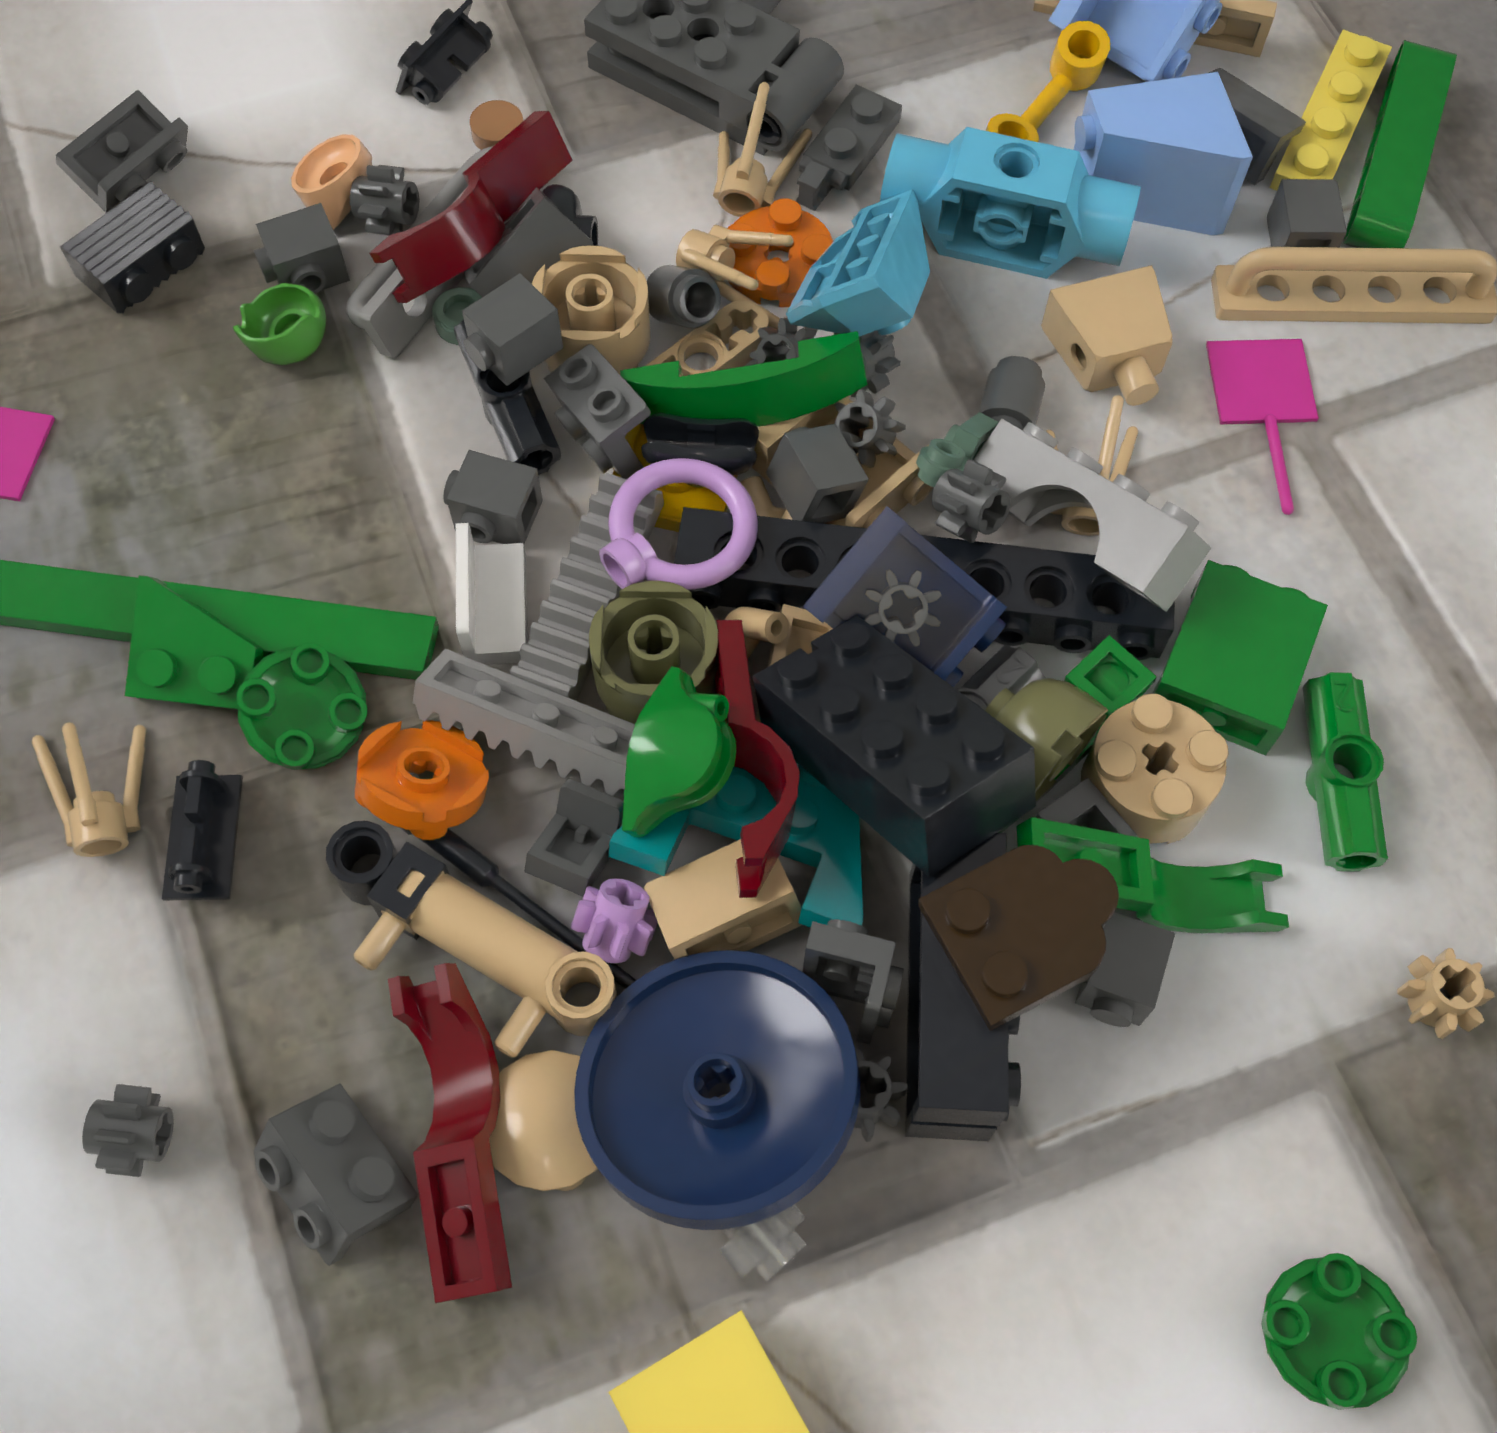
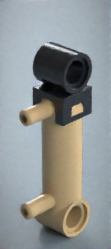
[326,821,618,1058]

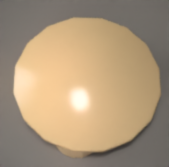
[489,1050,597,1191]

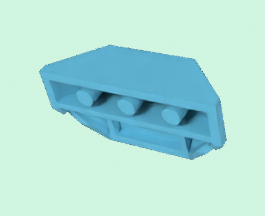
[786,189,930,336]

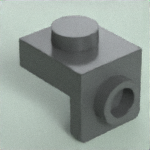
[524,779,624,897]

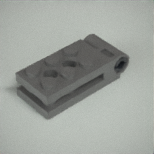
[584,0,844,156]

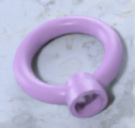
[599,458,758,590]

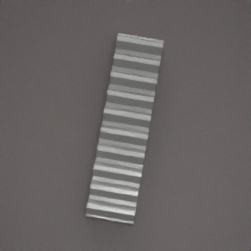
[510,473,664,701]
[412,649,635,796]

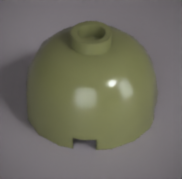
[985,678,1108,803]

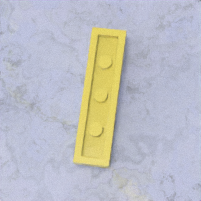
[1269,30,1392,191]

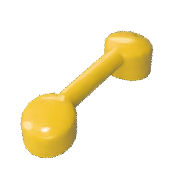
[986,21,1110,142]

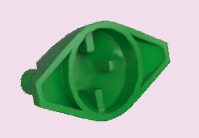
[622,666,736,837]

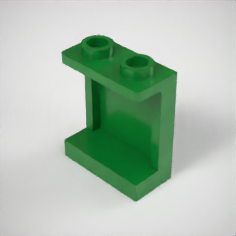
[1152,560,1328,756]

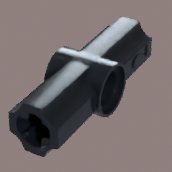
[454,319,561,475]

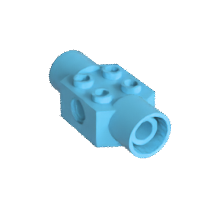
[880,127,1141,279]

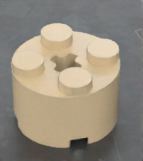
[532,246,651,374]
[1081,693,1229,845]

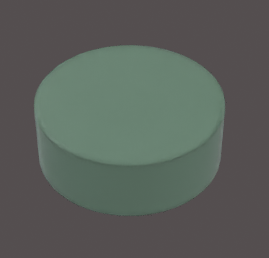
[432,287,482,345]

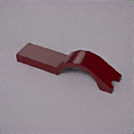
[369,111,573,303]
[714,620,800,898]
[388,963,512,1303]

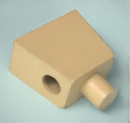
[1041,265,1172,406]

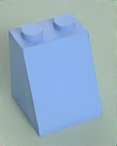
[1073,72,1253,235]

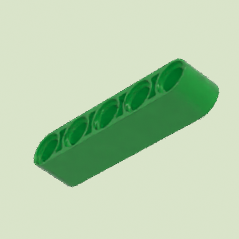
[1343,40,1457,248]

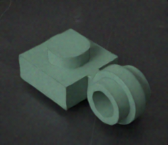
[916,412,999,487]

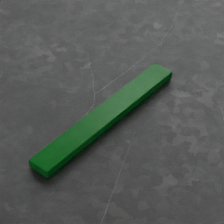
[0,560,439,680]

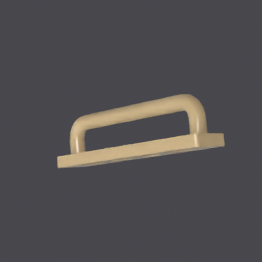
[1211,247,1497,324]

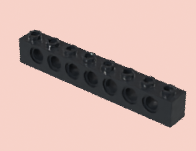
[674,507,1175,660]

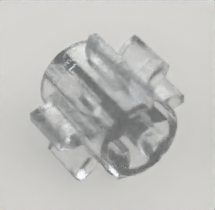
[719,1204,807,1282]

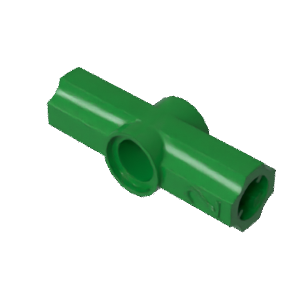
[1302,672,1388,872]

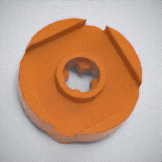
[727,198,833,307]
[354,720,489,840]

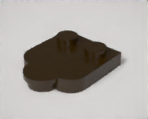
[919,845,1119,1031]

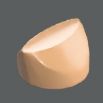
[291,134,372,230]

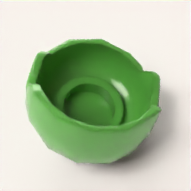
[233,283,326,365]

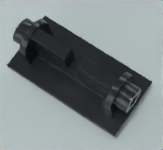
[395,0,493,105]
[162,760,243,901]

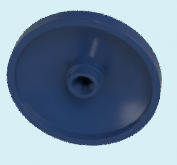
[574,950,861,1230]

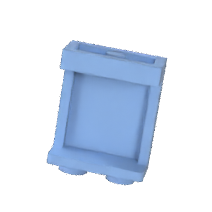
[1048,0,1222,82]

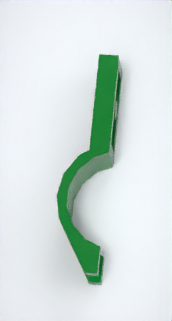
[1016,817,1289,933]

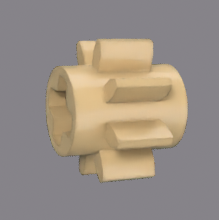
[1397,948,1495,1039]

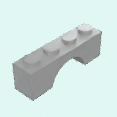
[973,419,1211,612]

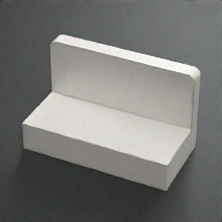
[456,523,528,665]

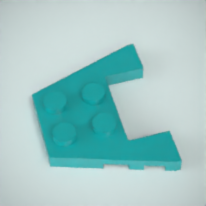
[608,762,863,928]

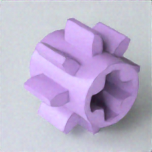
[571,879,658,963]

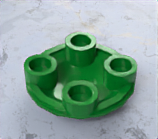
[237,643,367,770]
[1261,1253,1417,1410]

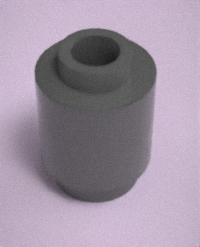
[647,265,721,328]
[979,356,1045,430]

